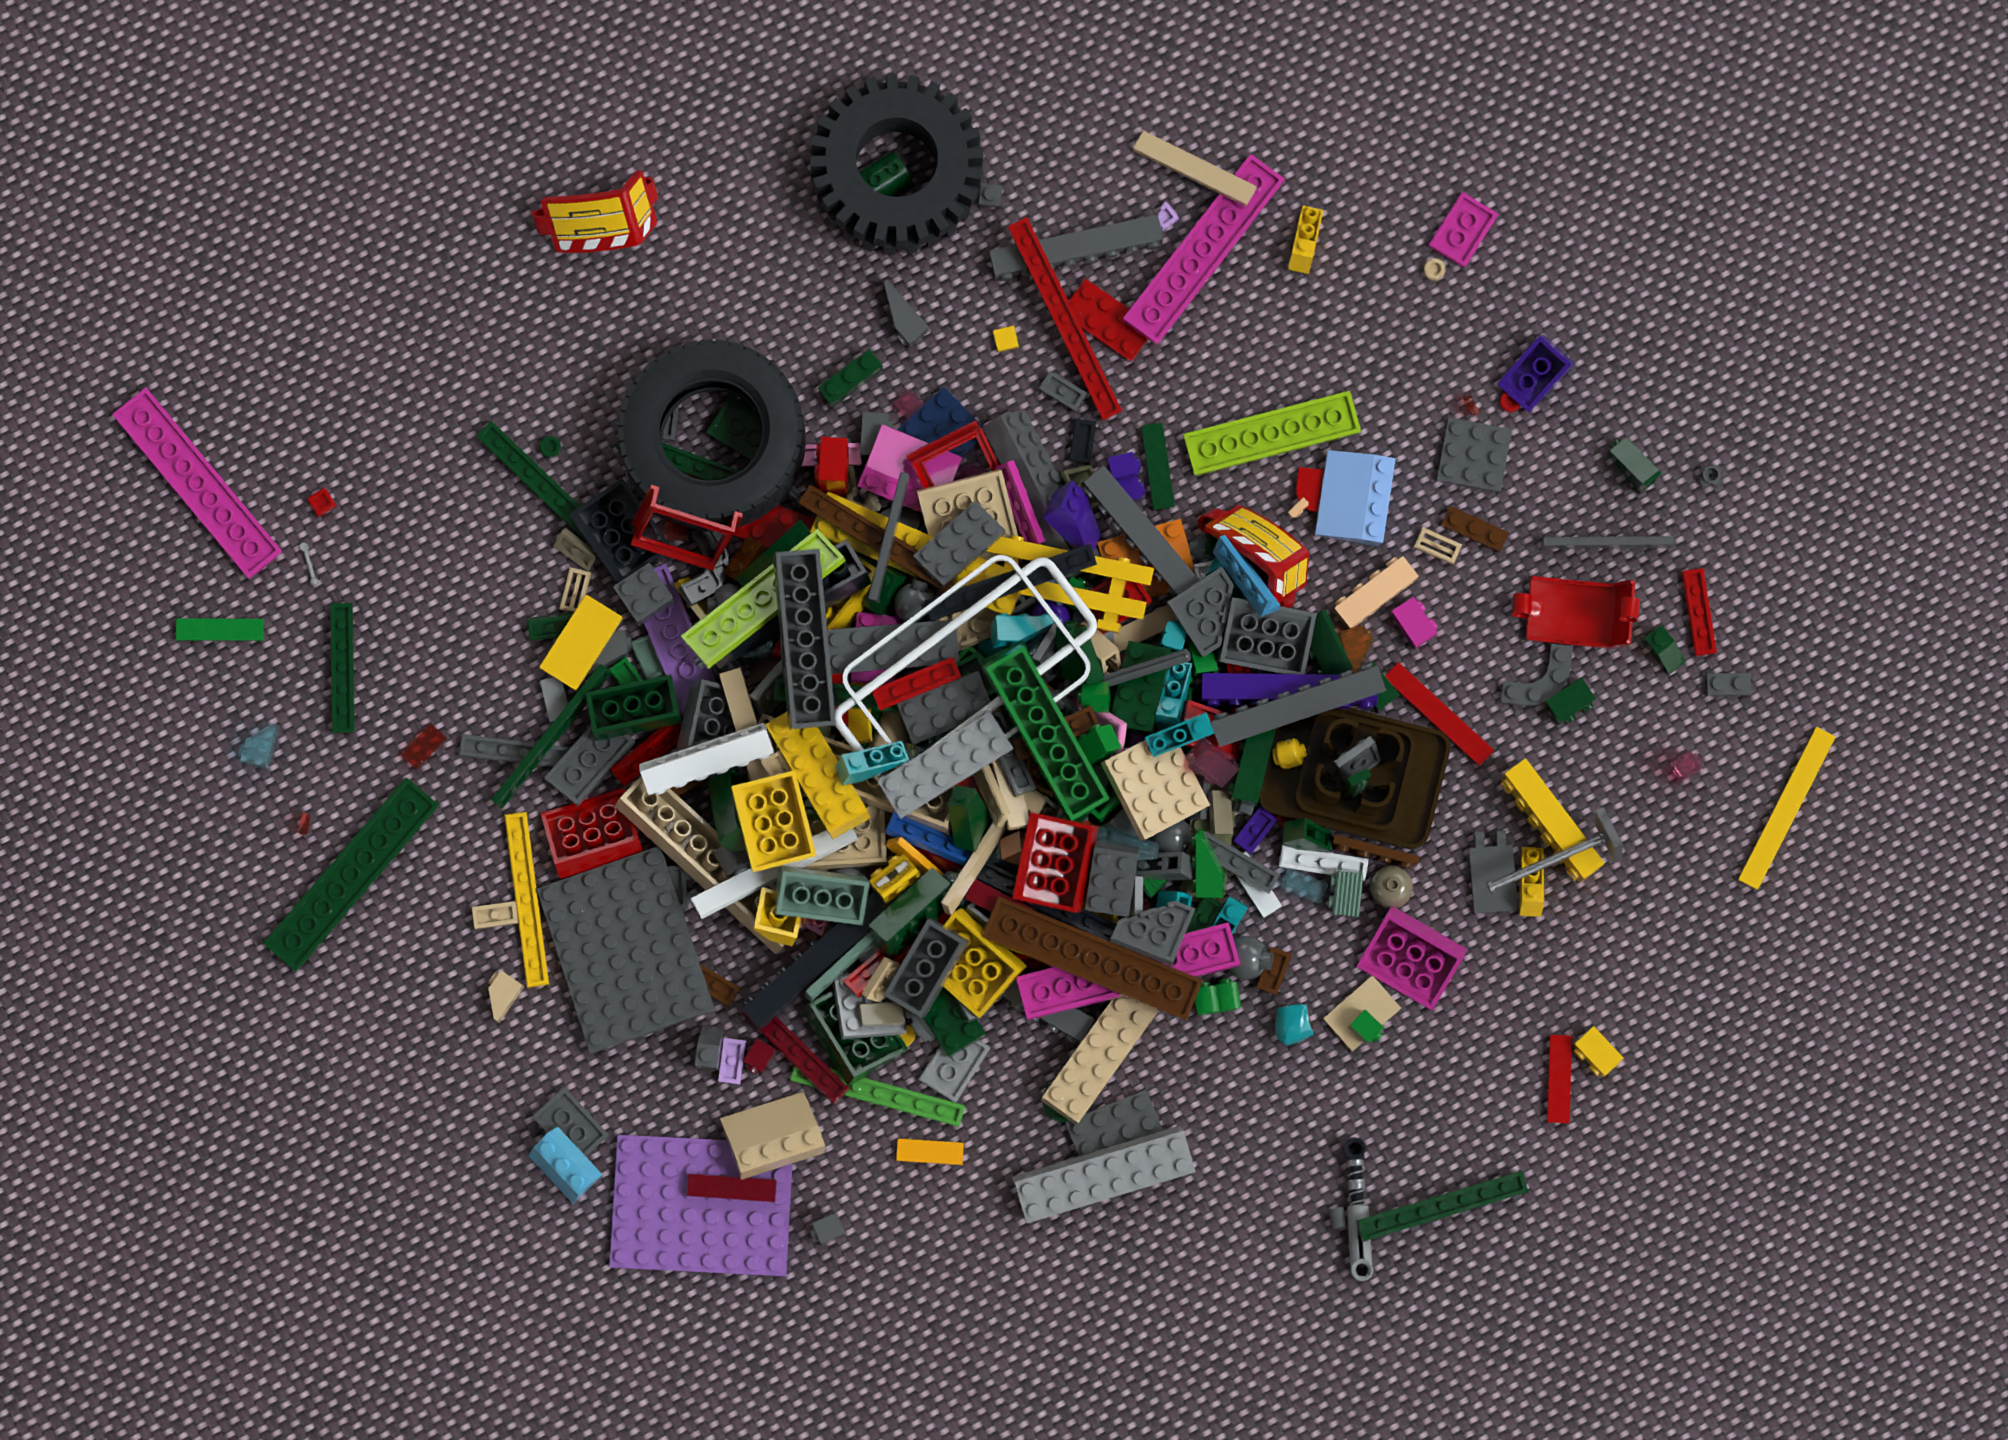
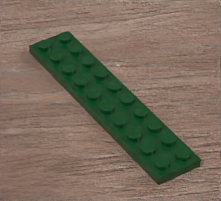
[263,777,440,972]

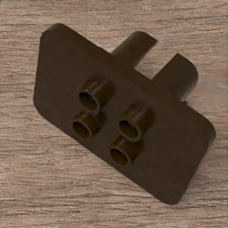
[1259,707,1451,850]

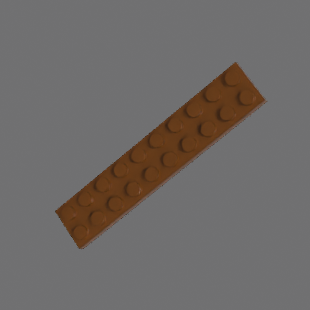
[982,897,1203,1021]

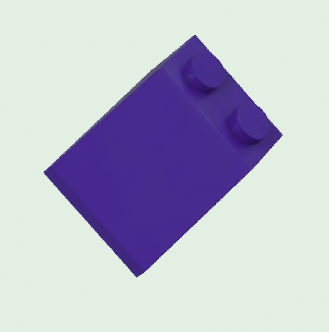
[1497,335,1576,412]
[1043,480,1101,552]

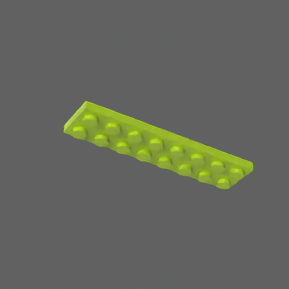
[1183,391,1361,477]
[681,529,845,669]

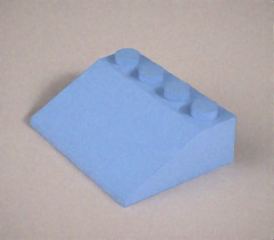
[1315,450,1396,546]

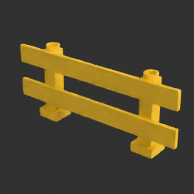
[985,535,1154,634]

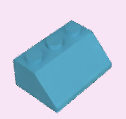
[529,1127,602,1204]

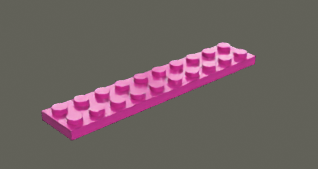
[1123,154,1285,345]
[112,388,283,580]
[1016,922,1240,1021]

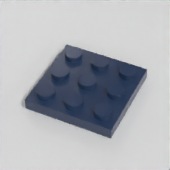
[897,387,986,458]

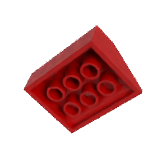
[540,788,643,879]
[1012,812,1099,913]

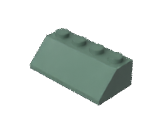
[775,866,870,925]

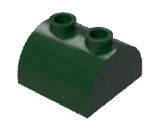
[859,150,914,197]

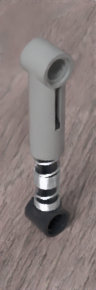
[1343,1137,1373,1282]

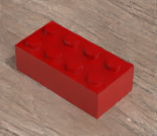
[815,437,849,497]

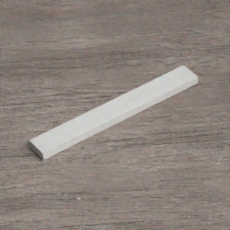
[691,828,858,919]

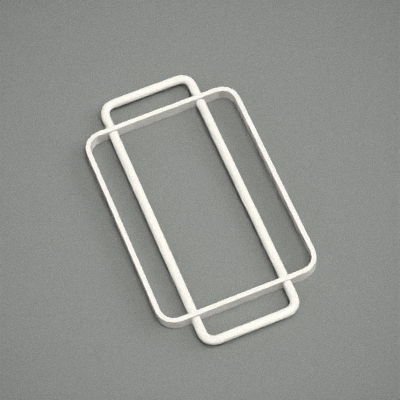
[835,555,1097,781]

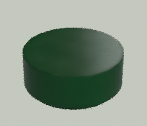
[539,436,562,458]

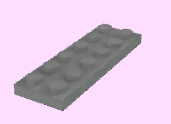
[877,711,1013,819]

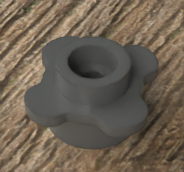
[1699,465,1722,487]

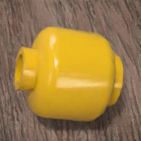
[1273,738,1307,769]

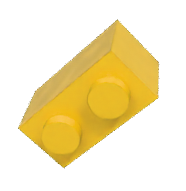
[1572,1026,1624,1078]

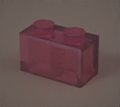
[1186,738,1239,788]

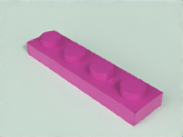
[995,460,1045,544]

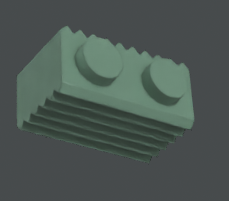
[1328,868,1363,917]

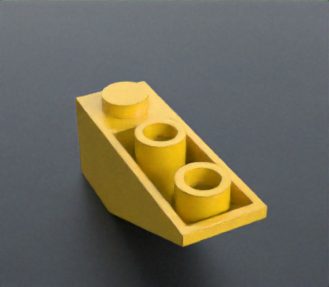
[1288,205,1323,274]
[1519,847,1544,917]

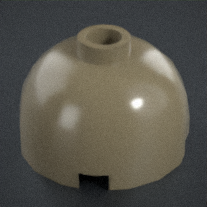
[1369,865,1413,909]

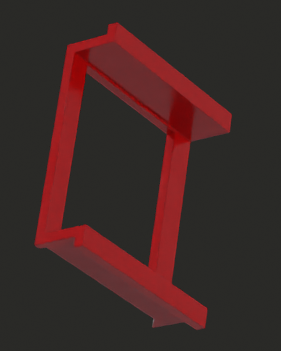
[906,420,999,489]
[631,485,743,571]

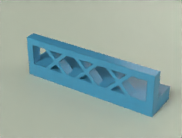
[1213,535,1280,617]

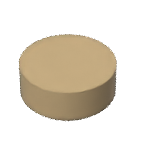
[1423,258,1445,281]

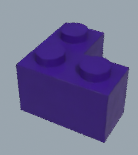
[1106,452,1145,503]

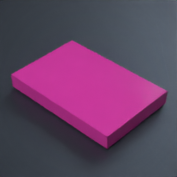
[1428,192,1498,269]

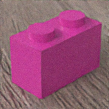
[1390,597,1438,650]

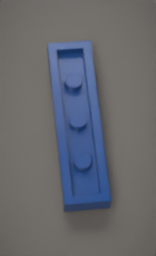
[885,812,972,866]

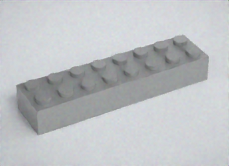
[1012,1126,1195,1223]

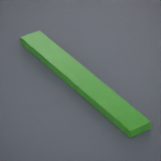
[790,1067,965,1127]

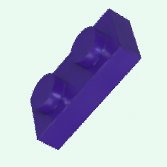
[1233,807,1277,855]

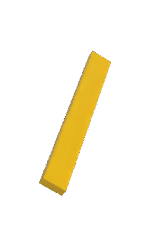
[1738,727,1836,890]
[505,812,549,988]

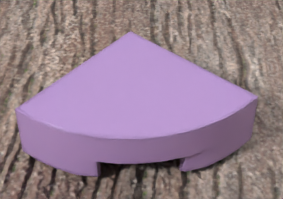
[1158,202,1179,232]

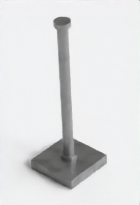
[1486,807,1623,894]

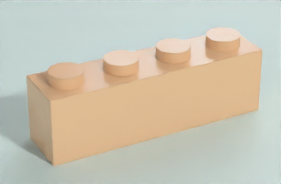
[1333,556,1419,631]

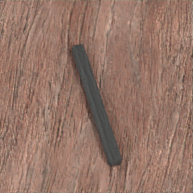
[1070,649,1191,698]

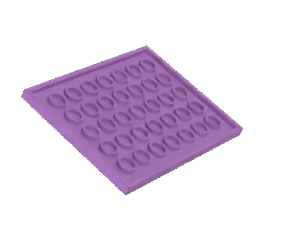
[610,1135,793,1277]

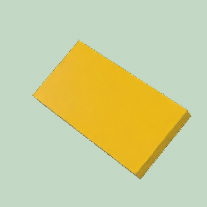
[539,594,623,691]

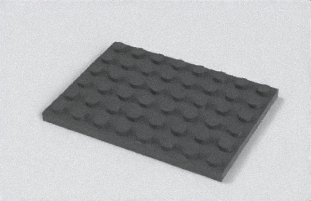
[537,846,716,1054]

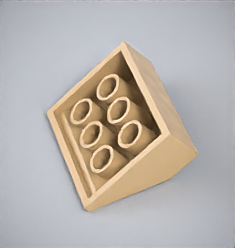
[720,1092,825,1180]

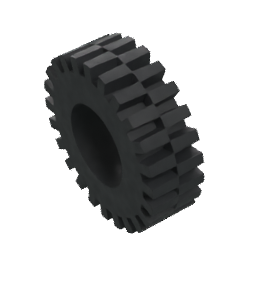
[810,74,983,255]

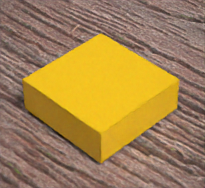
[993,326,1019,352]

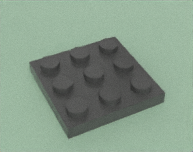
[1436,417,1512,493]

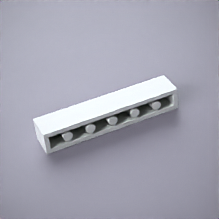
[639,723,774,795]

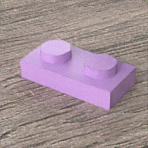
[718,1038,746,1085]

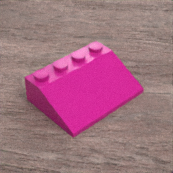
[857,424,962,513]
[1356,907,1468,1010]

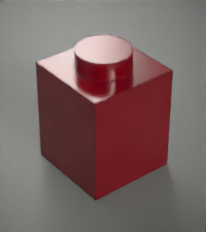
[743,1039,776,1074]

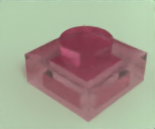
[894,389,924,420]

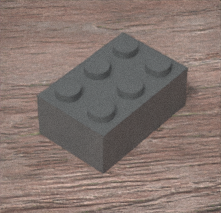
[1085,840,1140,917]

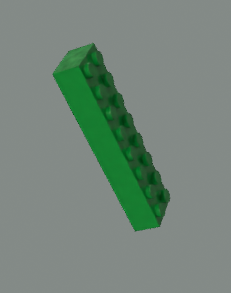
[982,645,1109,821]

